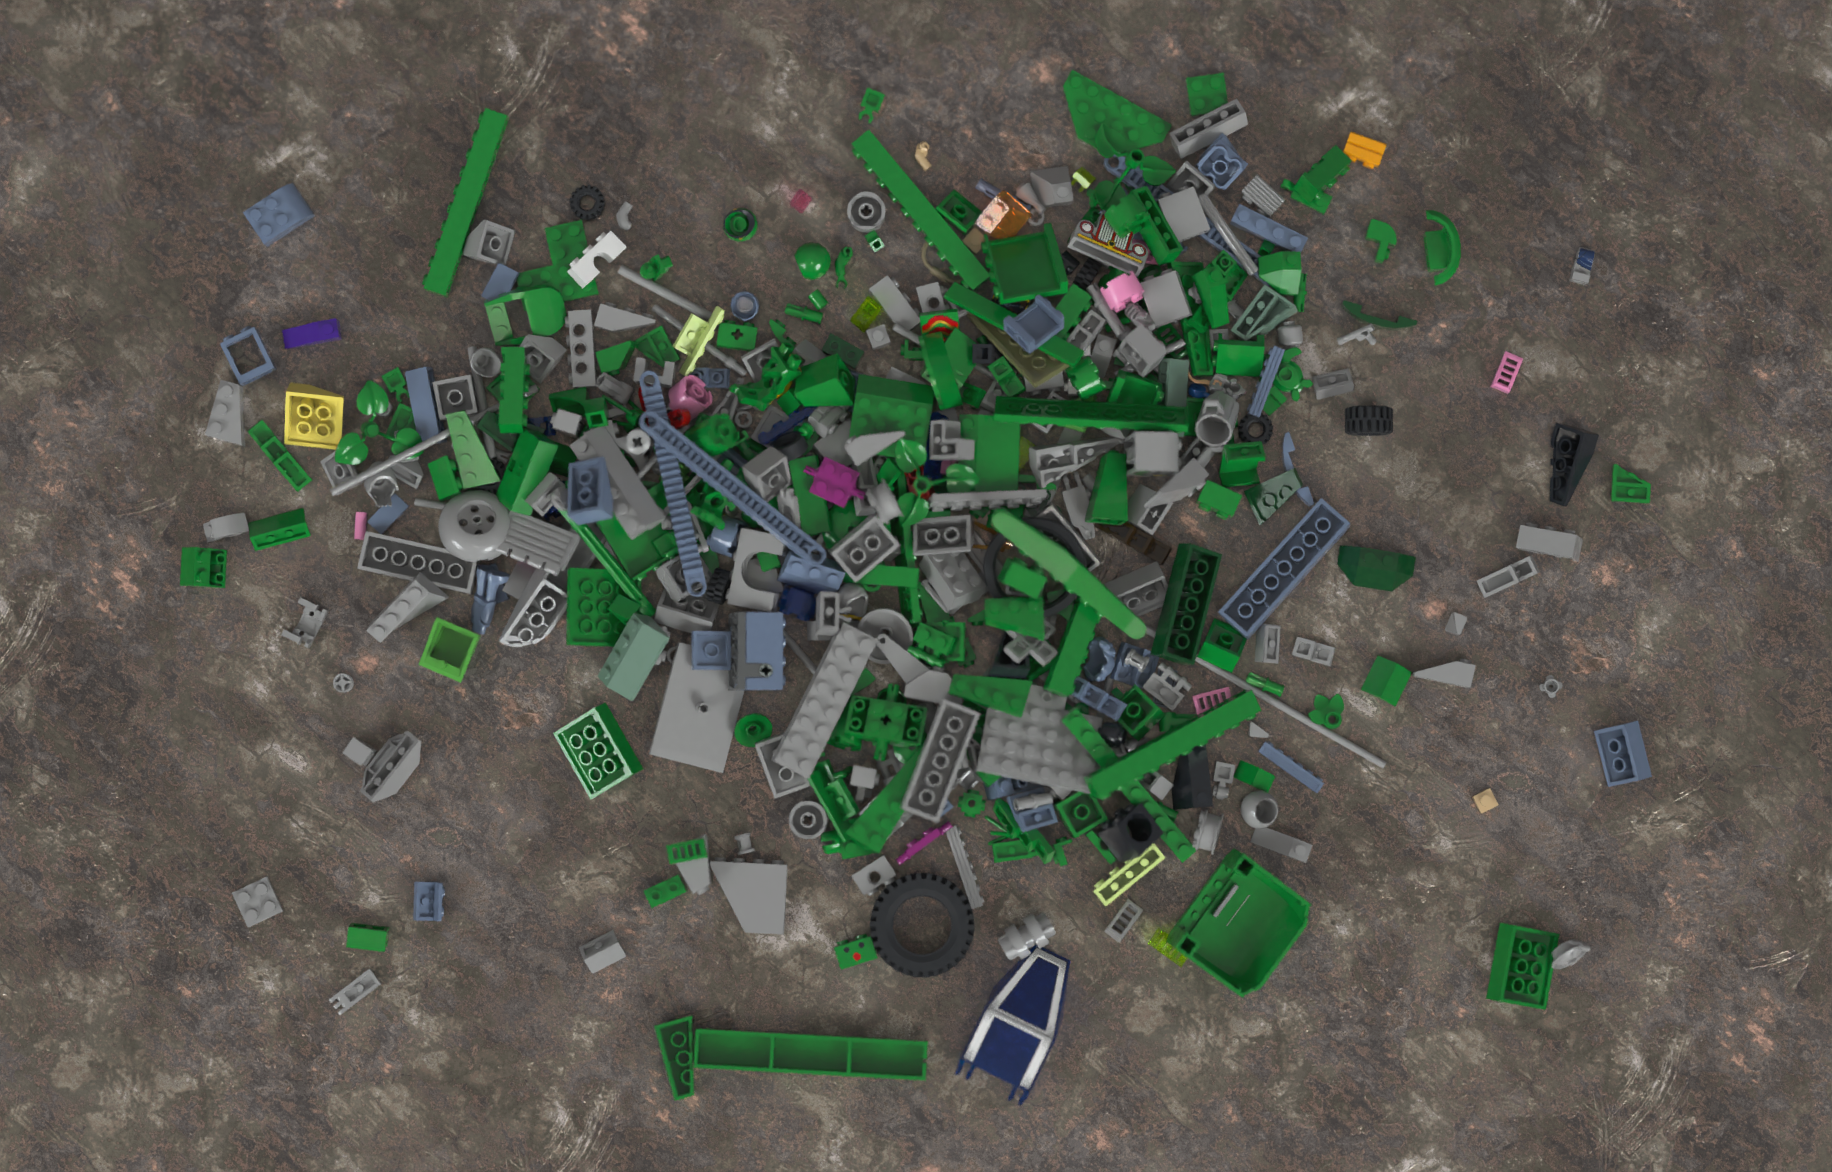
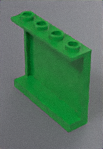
[981,223,1068,305]
[595,481,698,582]

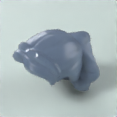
[1083,637,1116,682]

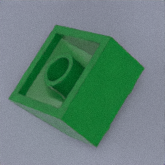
[1197,618,1247,673]

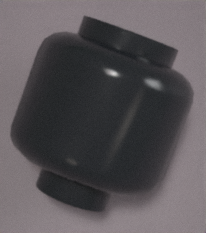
[1097,722,1127,748]

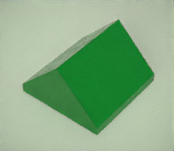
[936,189,984,236]
[1361,655,1412,707]

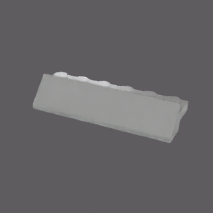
[569,426,666,540]

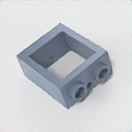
[220,326,277,386]

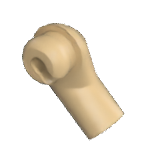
[914,141,932,171]

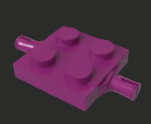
[804,457,866,508]
[895,821,953,865]

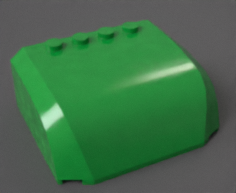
[1166,848,1311,998]

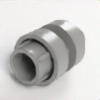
[998,913,1056,960]

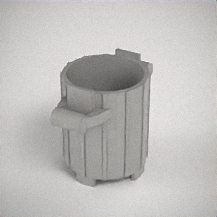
[1195,391,1239,452]

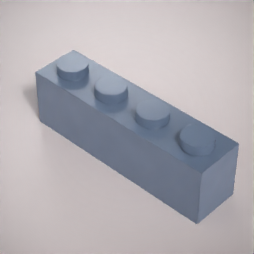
[1229,204,1308,253]

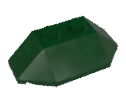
[1337,545,1416,592]

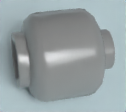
[1277,321,1303,349]

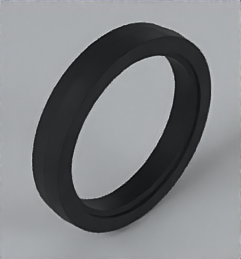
[983,517,1085,618]

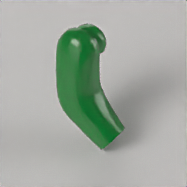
[793,422,814,440]

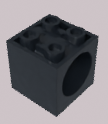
[1097,803,1164,863]

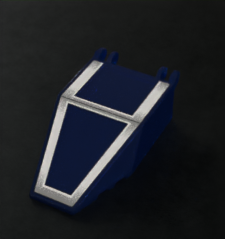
[955,944,1070,1106]

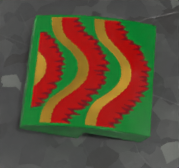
[919,309,960,340]

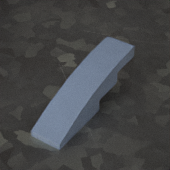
[1071,676,1127,721]

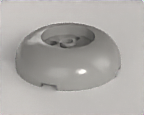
[438,490,510,562]

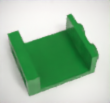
[1218,441,1266,487]

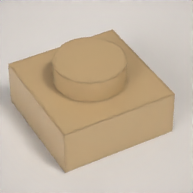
[962,227,984,255]
[1472,788,1498,814]

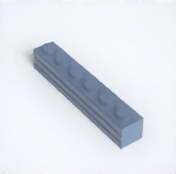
[1247,346,1285,418]
[1258,741,1324,793]

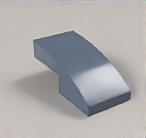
[367,493,409,535]

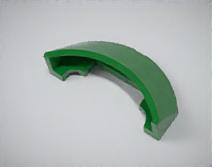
[918,331,963,411]

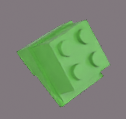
[419,617,481,683]

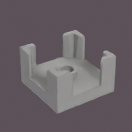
[634,357,677,388]

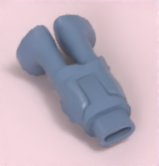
[471,564,509,634]

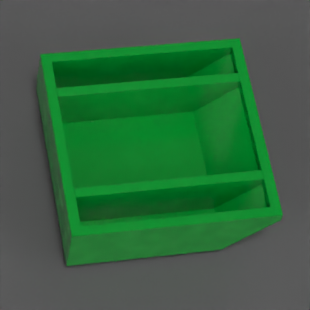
[848,374,934,458]

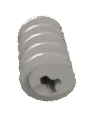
[626,428,651,454]

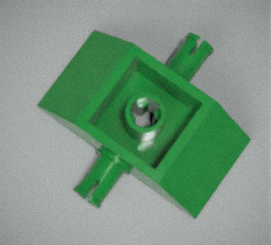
[845,683,928,761]

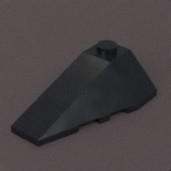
[1550,423,1599,507]
[1171,744,1213,810]

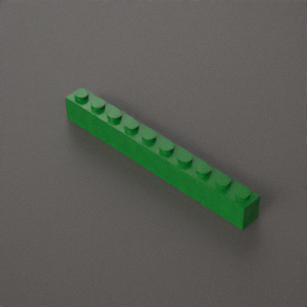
[422,108,509,297]
[851,130,990,292]
[1083,690,1262,800]

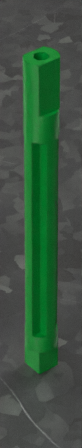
[558,509,656,617]

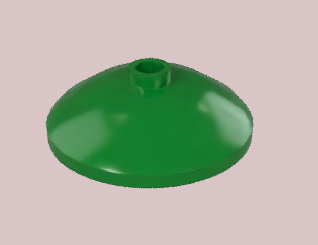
[822,500,877,549]

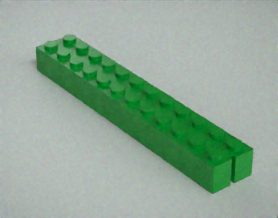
[693,1028,928,1081]

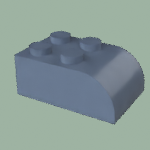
[243,183,315,247]

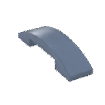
[1282,432,1314,507]

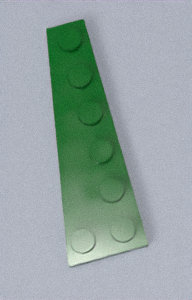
[1167,261,1213,376]
[846,744,923,853]

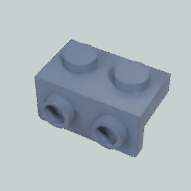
[413,882,445,921]

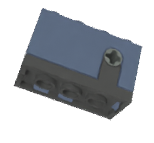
[728,612,786,691]

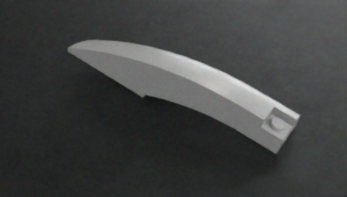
[499,520,606,647]

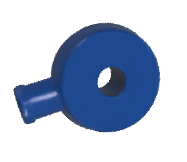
[1188,383,1210,398]

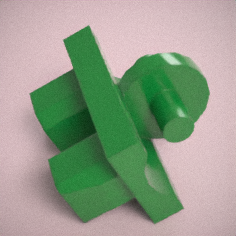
[640,254,673,282]

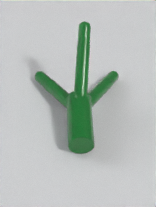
[985,816,1019,845]

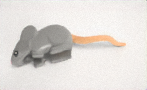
[1188,369,1246,400]

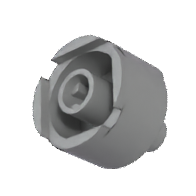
[847,192,886,233]
[789,801,828,839]

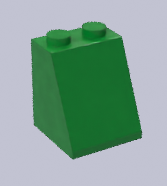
[794,353,856,406]

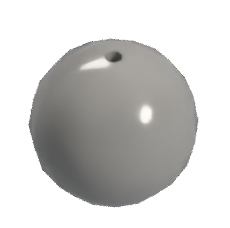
[1240,790,1278,829]

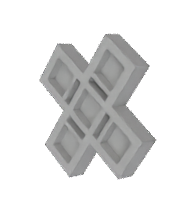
[1003,619,1058,666]

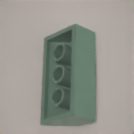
[597,613,670,701]

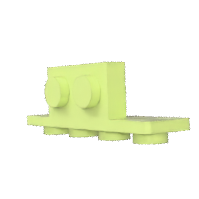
[672,306,725,377]

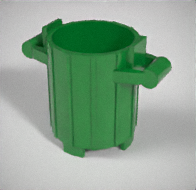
[684,412,739,458]

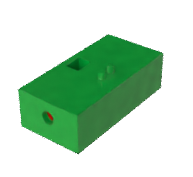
[496,428,558,516]

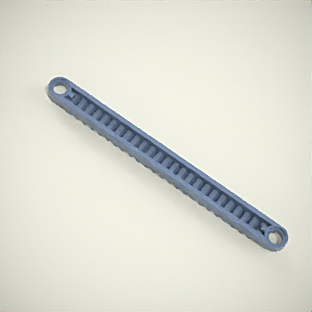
[1104,155,1273,290]
[640,371,706,597]
[639,411,826,566]

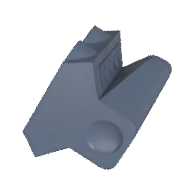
[1195,133,1248,190]

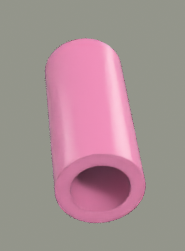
[354,512,367,540]

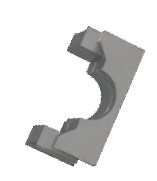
[281,596,329,648]

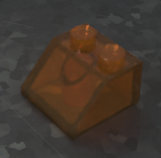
[974,190,1032,239]

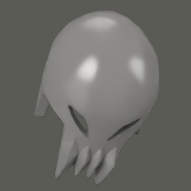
[364,461,399,507]

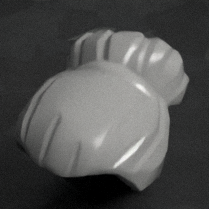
[470,347,503,377]

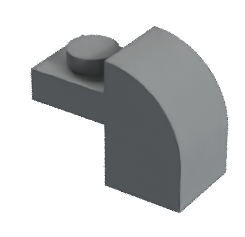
[203,513,249,543]

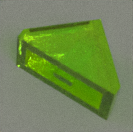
[849,295,883,333]

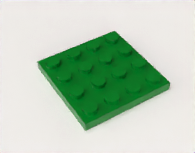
[566,568,641,647]

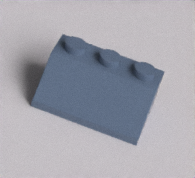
[777,549,845,594]
[1594,721,1652,787]

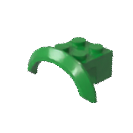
[1423,210,1461,286]

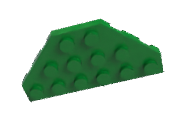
[1063,70,1172,153]

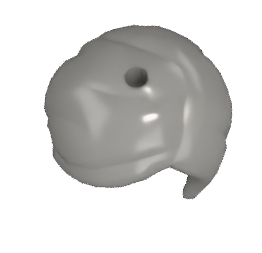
[836,583,869,617]

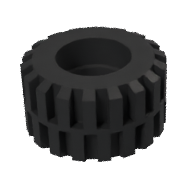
[1345,405,1393,436]

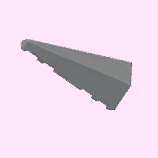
[1029,437,1124,488]

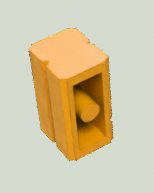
[1343,131,1387,169]

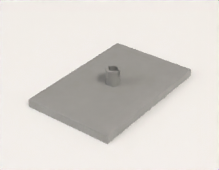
[649,642,744,773]

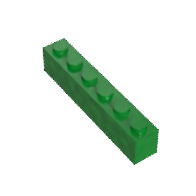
[1043,595,1101,698]

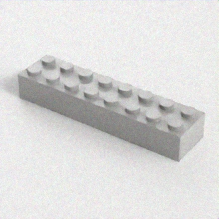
[771,622,878,778]

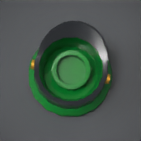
[723,208,758,241]

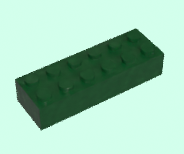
[1150,543,1222,665]

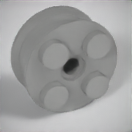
[866,479,904,525]
[1192,809,1224,855]

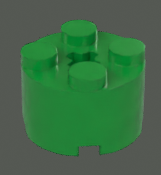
[1104,194,1151,239]
[1065,355,1106,401]

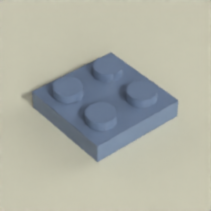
[691,631,731,670]

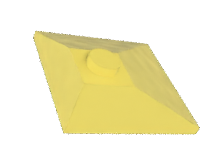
[284,382,344,450]

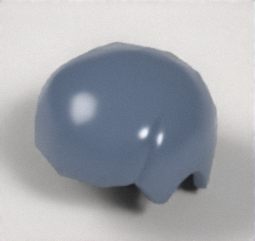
[730,291,759,321]

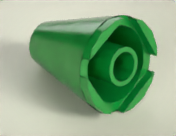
[827,696,862,752]

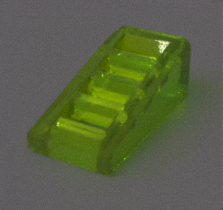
[1148,928,1187,967]

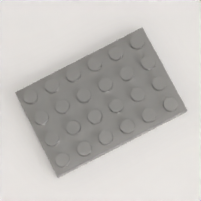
[976,703,1103,794]

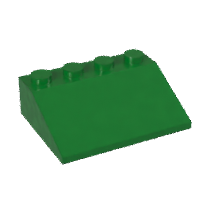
[958,414,1021,493]
[553,702,643,800]
[1486,923,1560,1010]

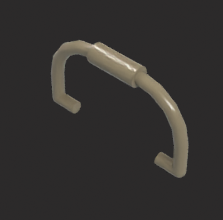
[921,241,962,285]

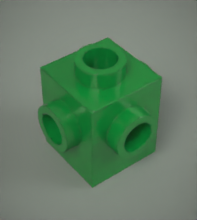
[958,789,986,818]

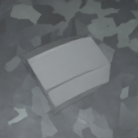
[656,554,712,602]

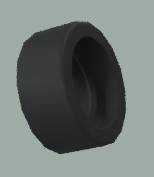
[770,431,808,462]

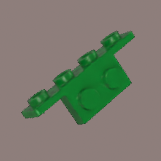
[807,769,860,843]

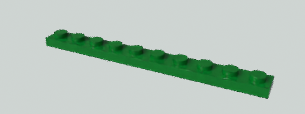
[1061,707,1196,863]

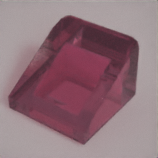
[790,188,812,214]

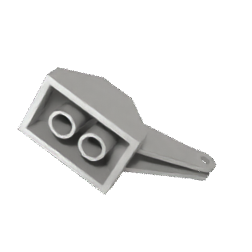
[876,633,963,706]

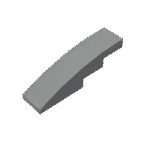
[1066,306,1115,351]

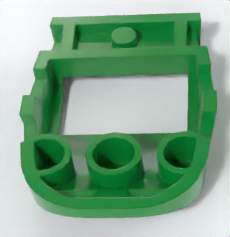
[484,284,567,346]

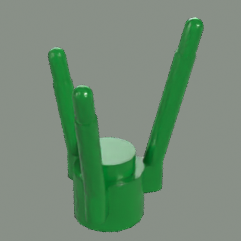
[602,395,646,429]

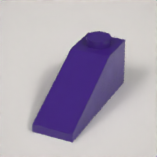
[282,318,342,349]

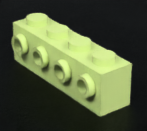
[1093,843,1166,906]

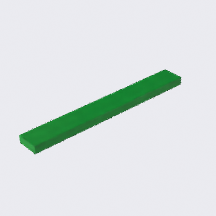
[944,282,1084,368]

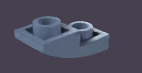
[688,368,730,388]

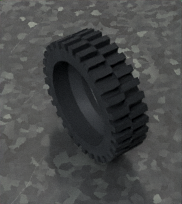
[870,873,974,978]

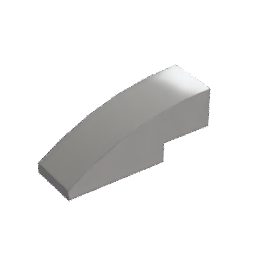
[852,457,878,516]
[1477,555,1540,598]

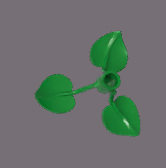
[1095,124,1176,211]
[335,380,425,465]
[895,439,979,527]

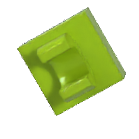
[1071,167,1096,192]

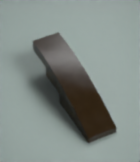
[1094,522,1172,565]

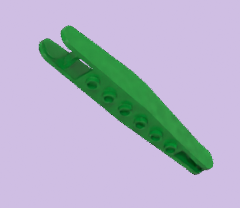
[991,508,1146,639]

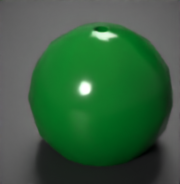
[794,242,831,280]

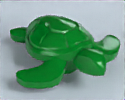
[1259,347,1313,402]

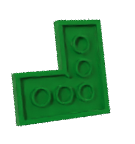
[517,220,599,311]

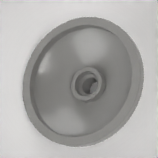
[857,608,913,664]

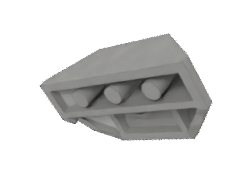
[360,731,421,802]

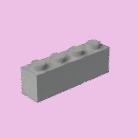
[1169,99,1248,159]

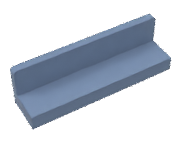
[405,367,447,444]

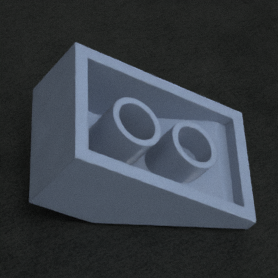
[567,456,613,525]

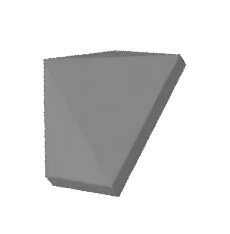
[388,455,424,489]

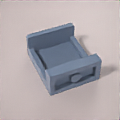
[1004,294,1064,354]

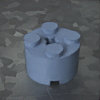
[707,515,748,558]

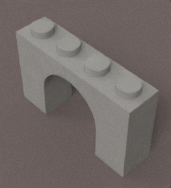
[726,528,788,612]

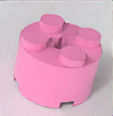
[1100,271,1144,313]
[668,375,713,420]

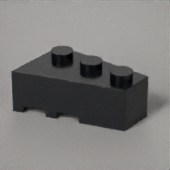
[987,630,1030,680]

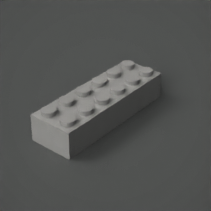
[357,531,480,595]
[900,699,980,822]

